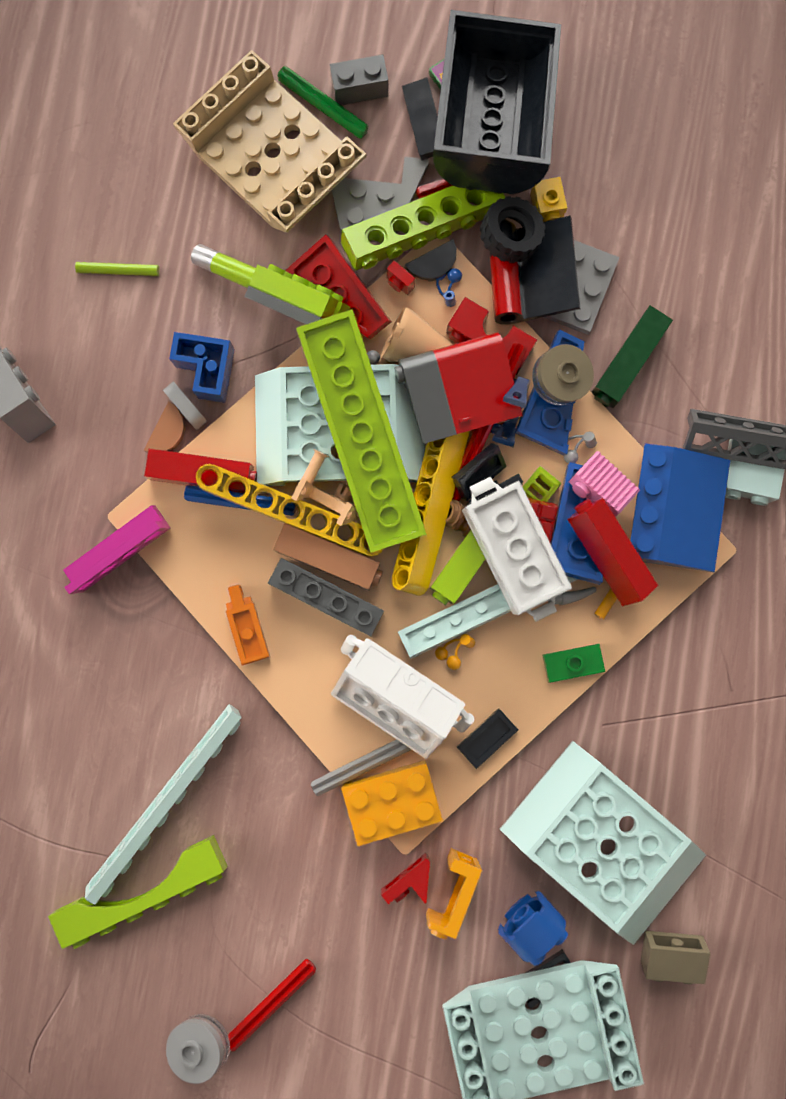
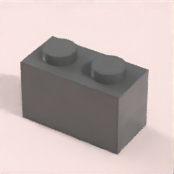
[330,55,389,106]

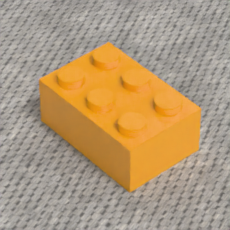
[341,760,443,846]

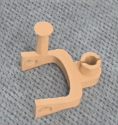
[292,449,358,526]

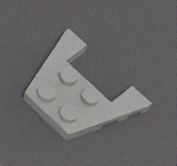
[332,157,429,234]

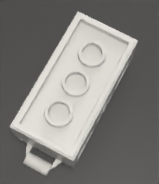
[462,477,572,622]
[331,635,474,759]

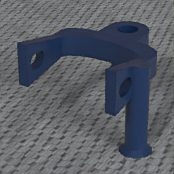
[490,376,531,448]

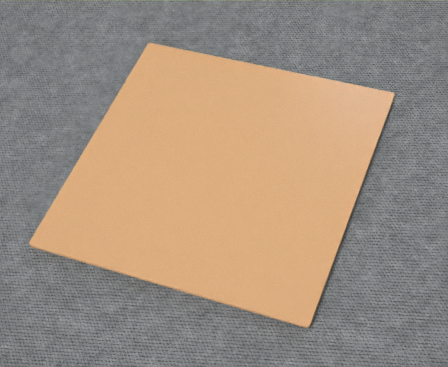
[108,238,736,855]

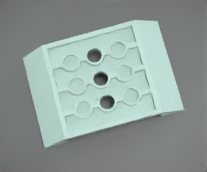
[255,364,425,487]
[500,741,706,945]
[443,960,644,1099]

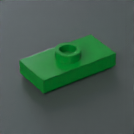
[542,644,605,683]

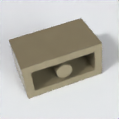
[640,931,711,984]

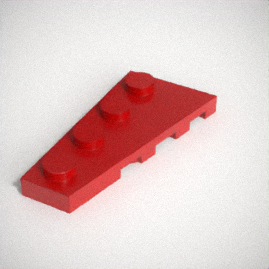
[285,234,392,340]

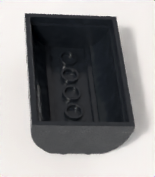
[433,10,561,194]

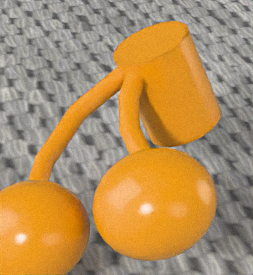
[435,634,475,670]

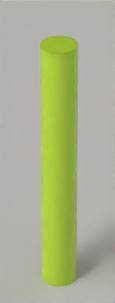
[75,262,159,276]

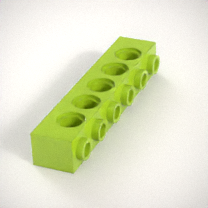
[341,186,505,271]

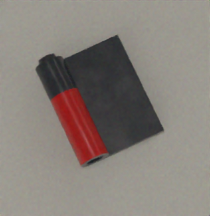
[490,215,580,325]

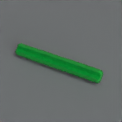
[277,66,368,139]

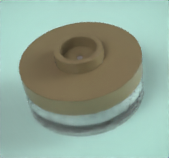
[532,344,594,406]

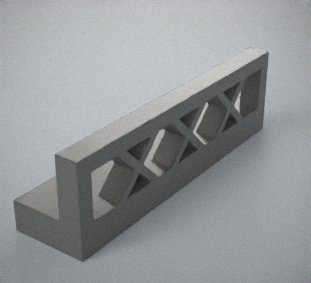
[683,409,786,469]

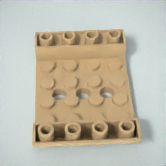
[173,50,367,233]

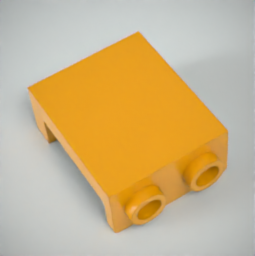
[426,848,482,939]

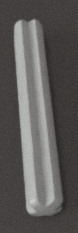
[311,739,412,796]

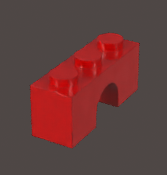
[446,297,537,375]

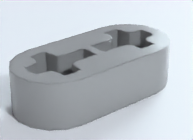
[163,381,207,430]

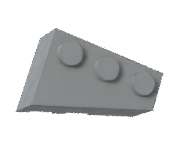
[0,347,56,443]

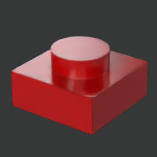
[387,261,415,296]

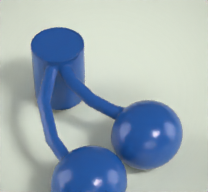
[436,268,462,307]

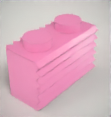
[568,451,640,517]

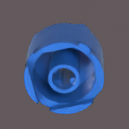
[498,891,568,966]

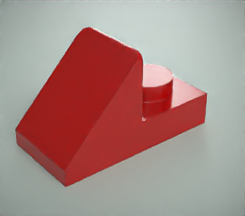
[381,852,430,904]

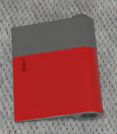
[394,332,523,444]

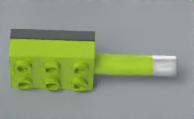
[191,244,351,324]

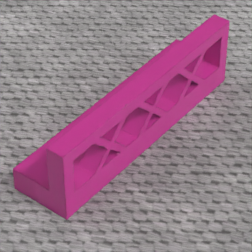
[63,505,171,594]

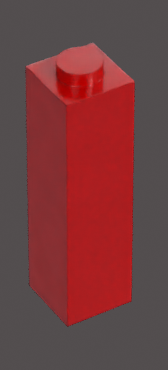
[144,448,257,493]
[567,498,658,607]

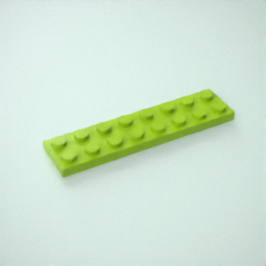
[296,309,426,553]

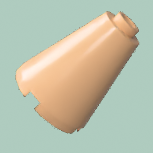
[380,307,453,364]

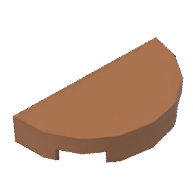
[143,401,185,453]

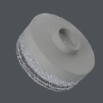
[166,1014,230,1084]

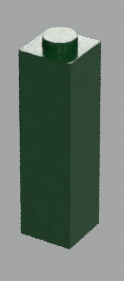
[591,305,673,408]

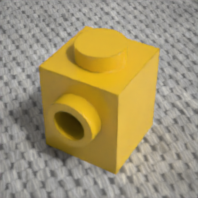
[530,177,568,222]

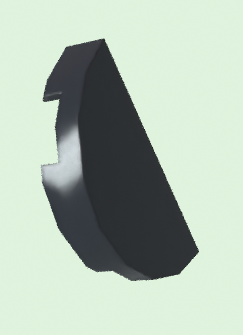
[405,239,457,282]

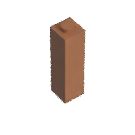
[273,523,383,591]

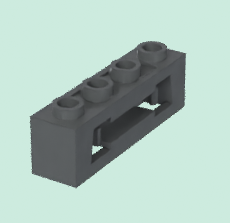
[268,558,384,637]

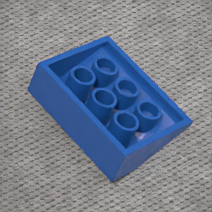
[630,443,730,572]

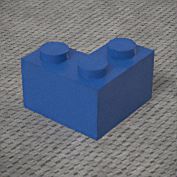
[169,332,235,403]

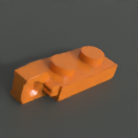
[226,584,270,666]

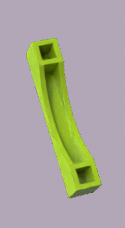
[48,835,228,949]

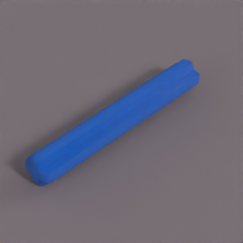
[184,485,296,516]

